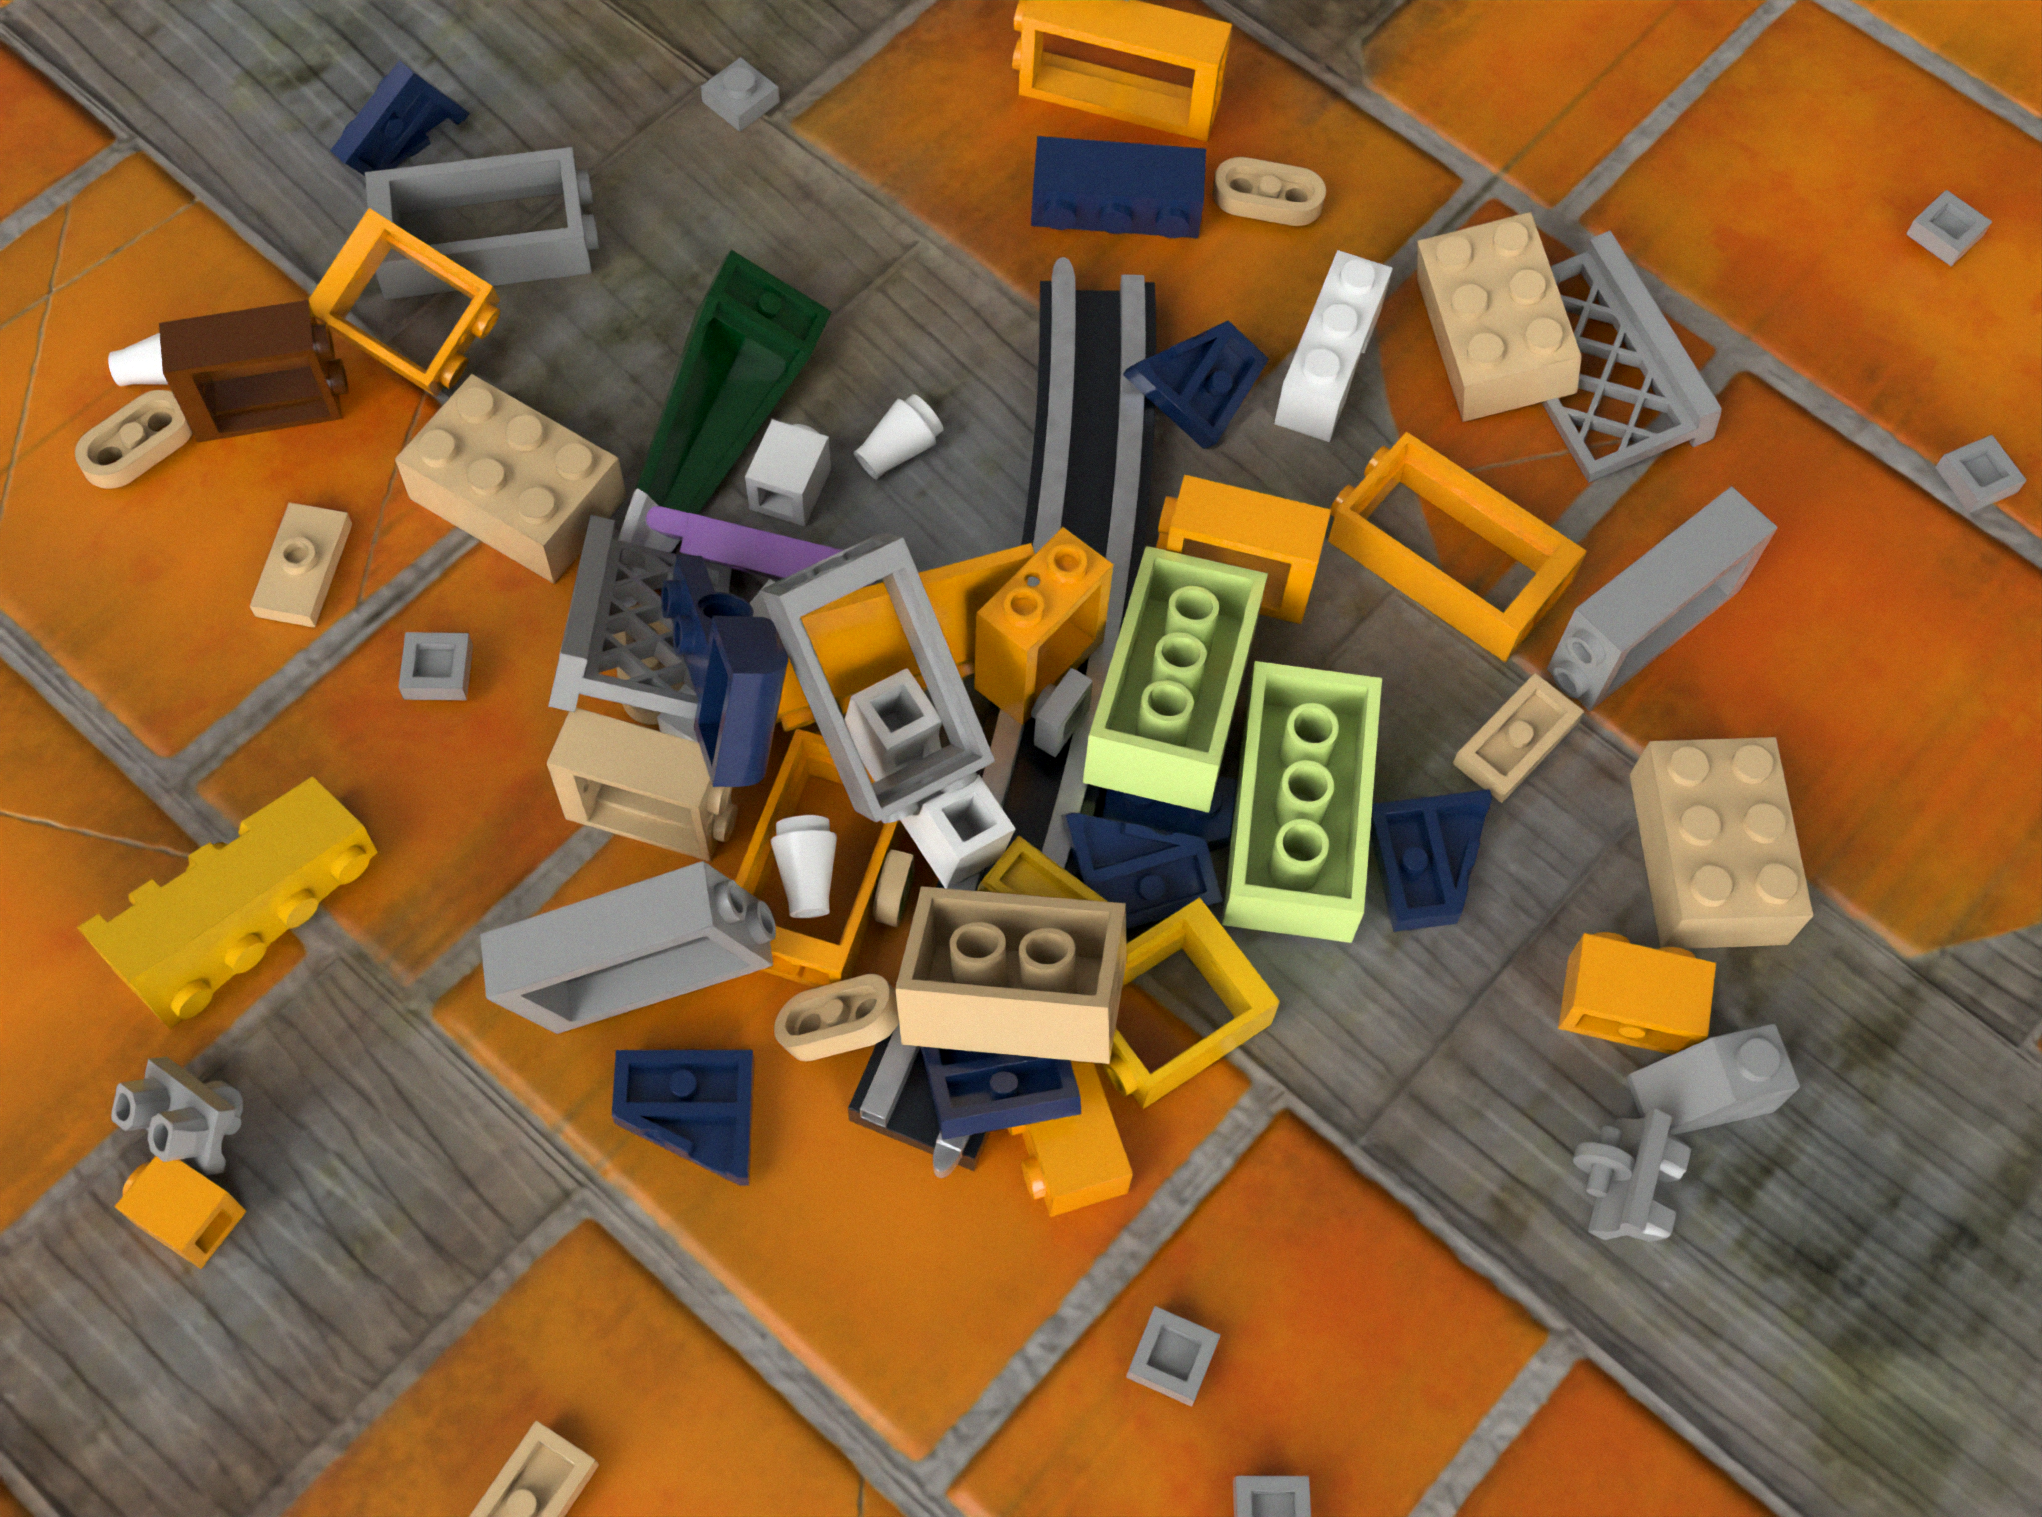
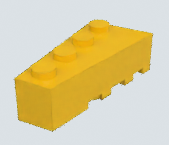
[77,776,378,1029]

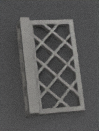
[1541,231,1722,483]
[548,515,732,720]

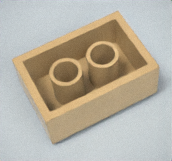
[1417,212,1582,422]
[395,374,627,584]
[1630,737,1814,949]
[895,886,1127,1064]

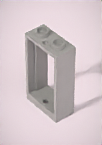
[365,147,599,300]
[1546,486,1778,711]
[760,533,995,823]
[480,861,776,1034]

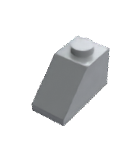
[1627,1024,1800,1135]

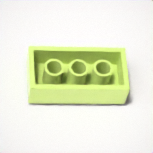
[1083,546,1268,813]
[1222,661,1382,943]

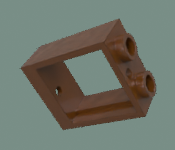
[159,300,349,443]

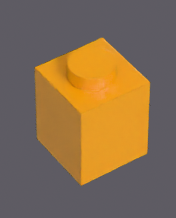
[114,1156,247,1269]

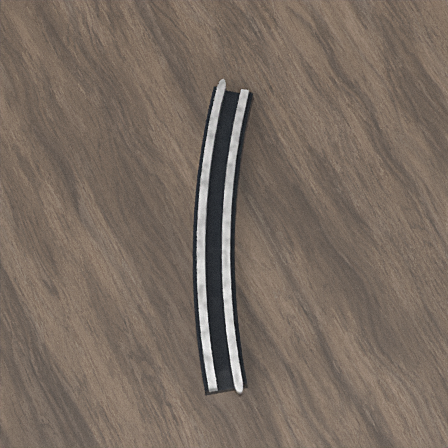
[848,257,1156,1178]

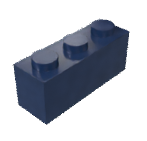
[1031,136,1206,238]

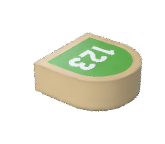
[872,849,916,927]

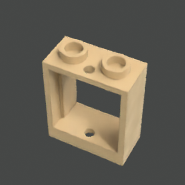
[547,708,738,862]

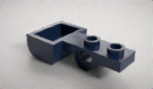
[661,555,788,787]

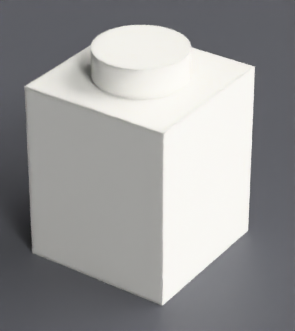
[745,419,831,527]

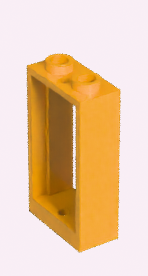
[1012,0,1233,142]
[1328,431,1587,663]
[735,728,906,988]

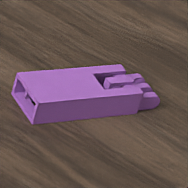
[646,506,877,588]

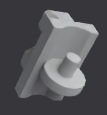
[111,1056,243,1176]
[1573,1108,1692,1242]

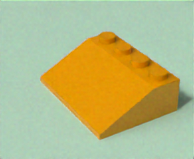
[776,543,1035,731]

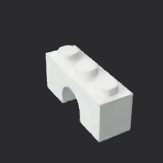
[1274,250,1393,442]
[844,668,1015,889]

